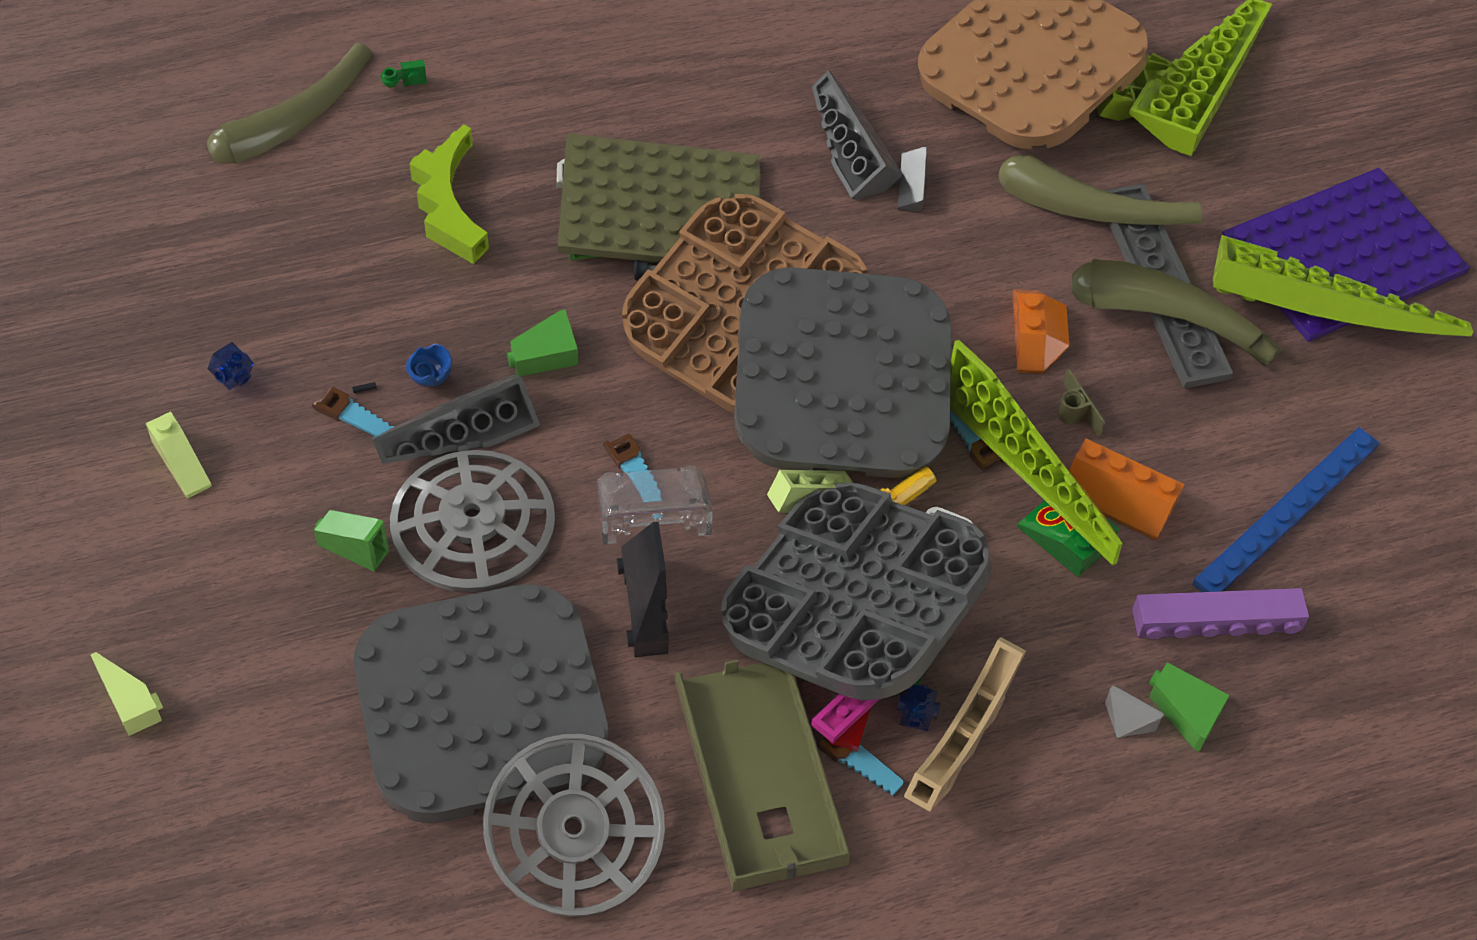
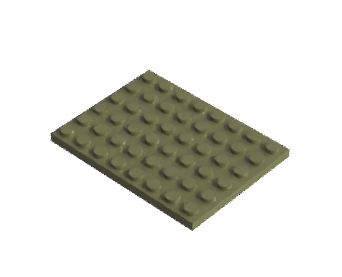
[557,133,760,263]

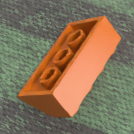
[1069,438,1184,541]

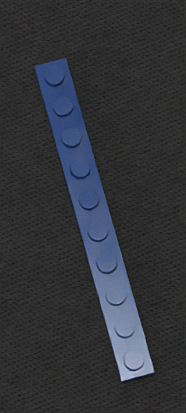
[1192,427,1380,592]

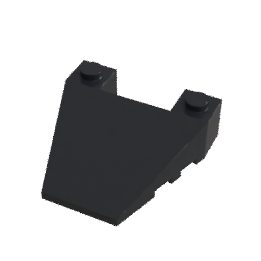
[617,521,669,657]

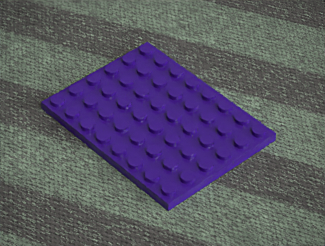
[1220,168,1470,342]

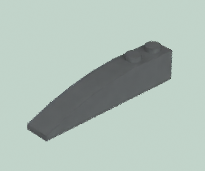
[812,70,903,200]
[372,374,541,464]

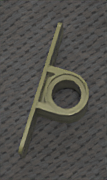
[1058,369,1105,437]

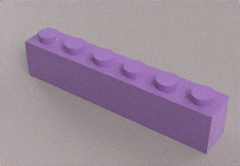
[1132,588,1309,639]

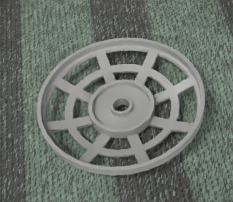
[390,450,555,592]
[483,734,665,917]

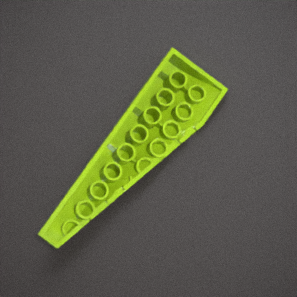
[1129,0,1272,156]
[1213,235,1473,336]
[950,340,1123,565]

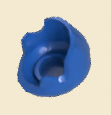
[406,344,452,387]

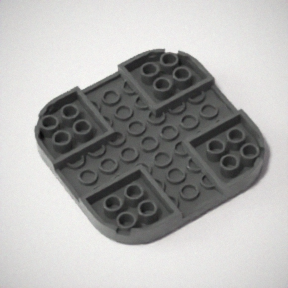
[734,267,951,478]
[721,483,992,701]
[354,584,609,823]

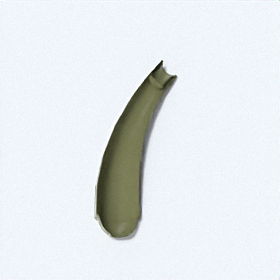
[206,43,373,164]
[998,155,1202,225]
[1072,259,1283,367]

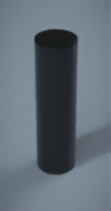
[352,382,377,393]

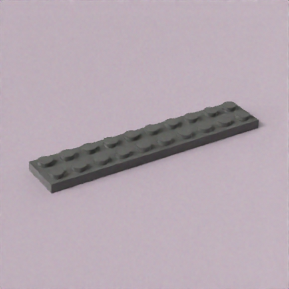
[1104,184,1234,388]

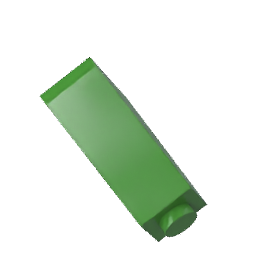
[507,309,578,376]
[314,510,389,572]
[1149,662,1229,752]

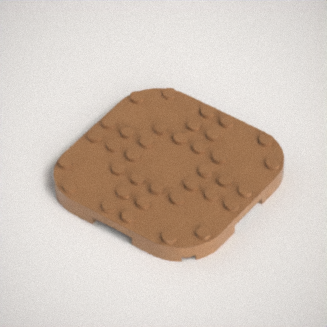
[918,0,1148,150]
[622,194,868,414]

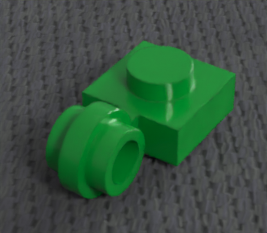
[380,60,427,88]

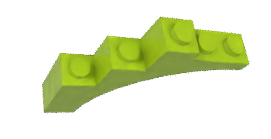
[409,124,489,264]

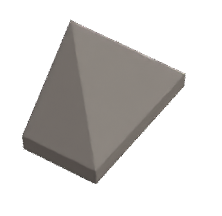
[1105,685,1164,738]

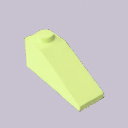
[146,412,212,499]
[767,470,853,513]
[91,652,163,736]

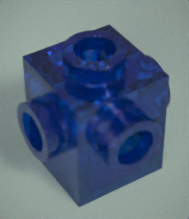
[207,342,254,390]
[897,685,940,732]

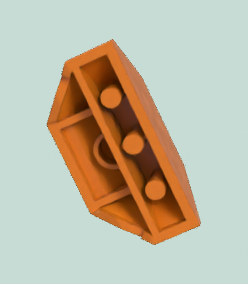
[1013,289,1069,374]

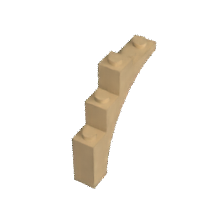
[904,637,1026,812]

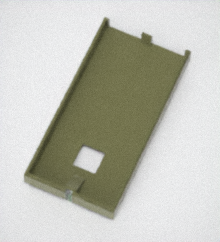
[675,659,851,892]

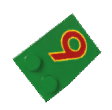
[1017,500,1119,577]

